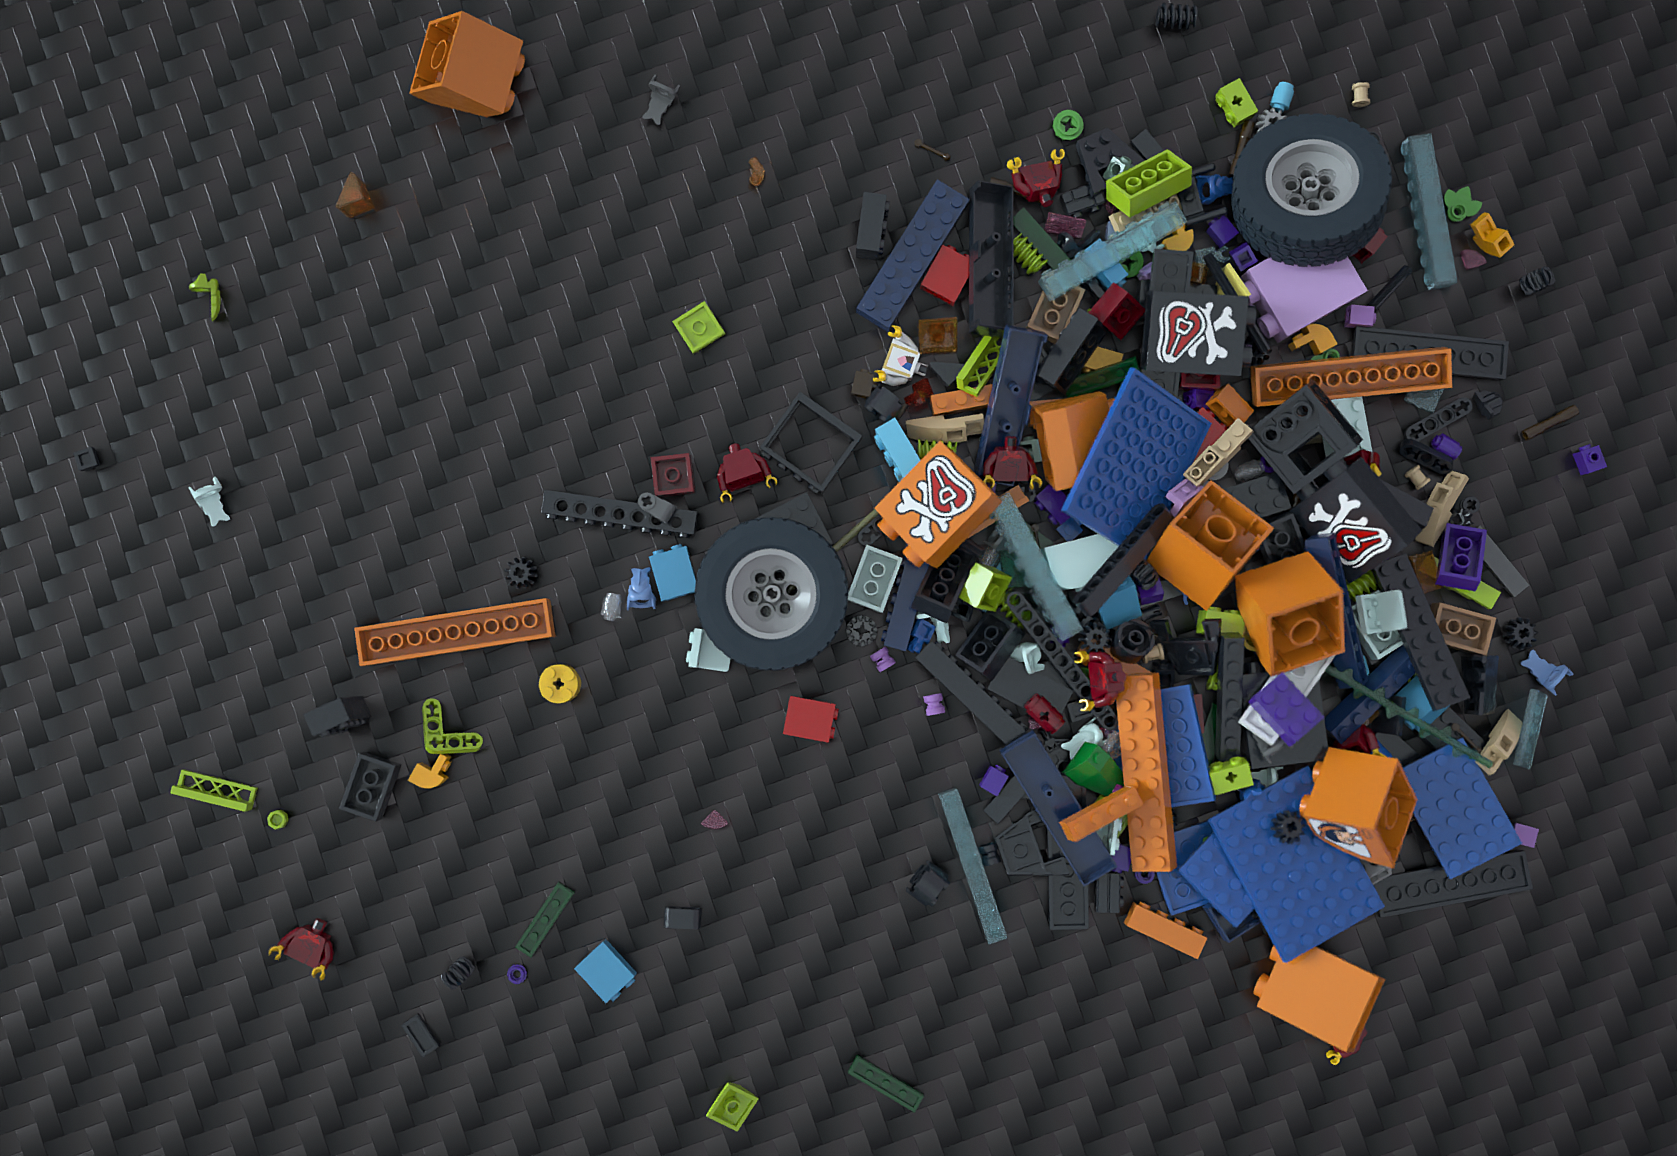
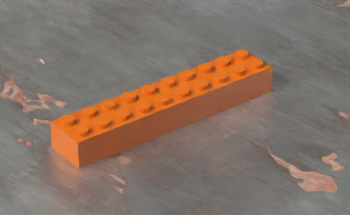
[1250,347,1452,407]
[354,598,556,666]
[1116,672,1177,872]

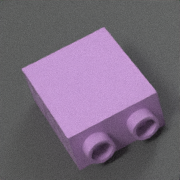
[1240,256,1368,343]

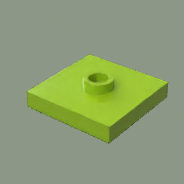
[672,301,725,354]

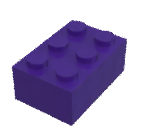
[1435,523,1487,591]
[1248,672,1324,747]

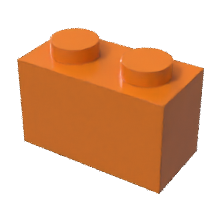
[1206,383,1254,428]

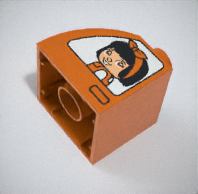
[1300,747,1418,868]

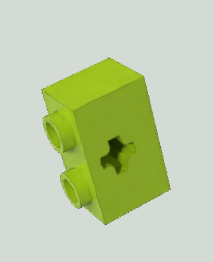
[1216,78,1258,128]
[1209,757,1254,795]

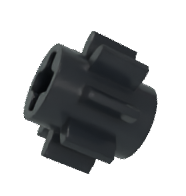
[1450,508,1474,527]

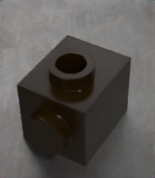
[851,369,877,399]

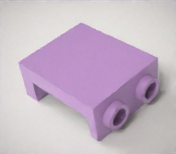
[1166,478,1204,518]

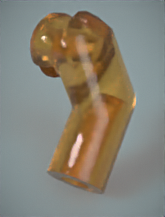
[749,157,765,186]

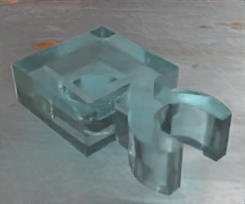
[1194,246,1231,270]

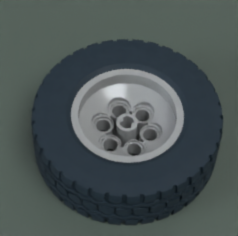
[1231,113,1392,267]
[695,517,849,671]

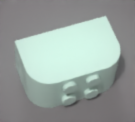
[1041,534,1119,592]

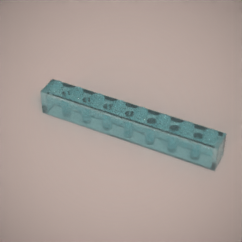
[1401,133,1457,290]
[1038,201,1187,302]
[989,493,1083,641]
[938,787,1007,944]

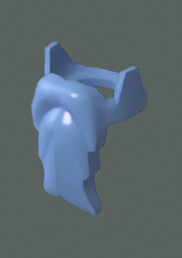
[627,567,656,610]
[1521,650,1573,696]

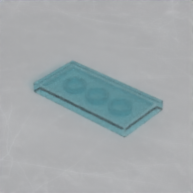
[1513,689,1547,770]

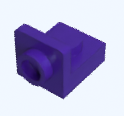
[1183,389,1214,410]

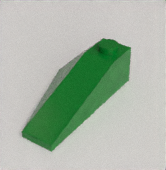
[1063,742,1124,796]

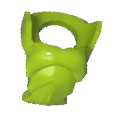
[189,273,220,321]

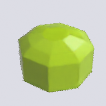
[267,810,289,829]

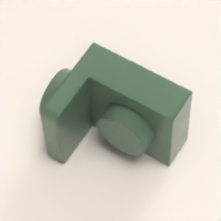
[1020,436,1042,463]

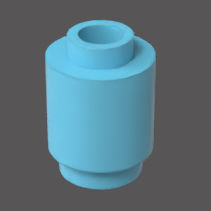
[1270,82,1294,112]

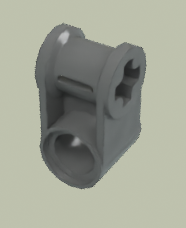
[638,492,676,524]

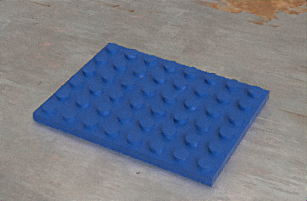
[1061,368,1212,561]
[1207,765,1385,963]

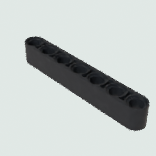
[1074,503,1175,617]

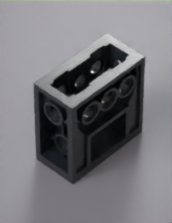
[1248,379,1363,494]

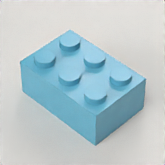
[874,418,921,482]

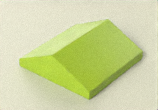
[706,1082,759,1131]

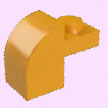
[1470,212,1514,257]
[1161,214,1194,251]
[1288,324,1337,355]
[408,754,451,788]

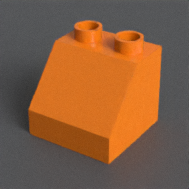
[409,11,525,117]
[1031,391,1115,491]
[1146,480,1274,611]
[1235,552,1345,677]

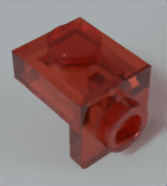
[904,378,934,406]

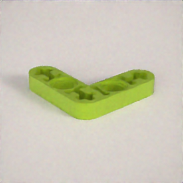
[422,698,483,754]

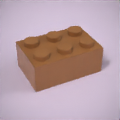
[1026,274,1085,344]
[1431,603,1496,655]

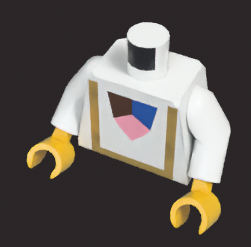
[873,325,928,386]

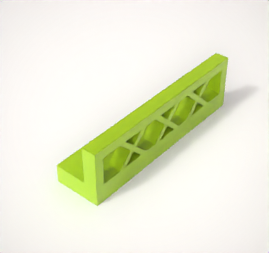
[956,335,1001,397]
[170,769,258,812]

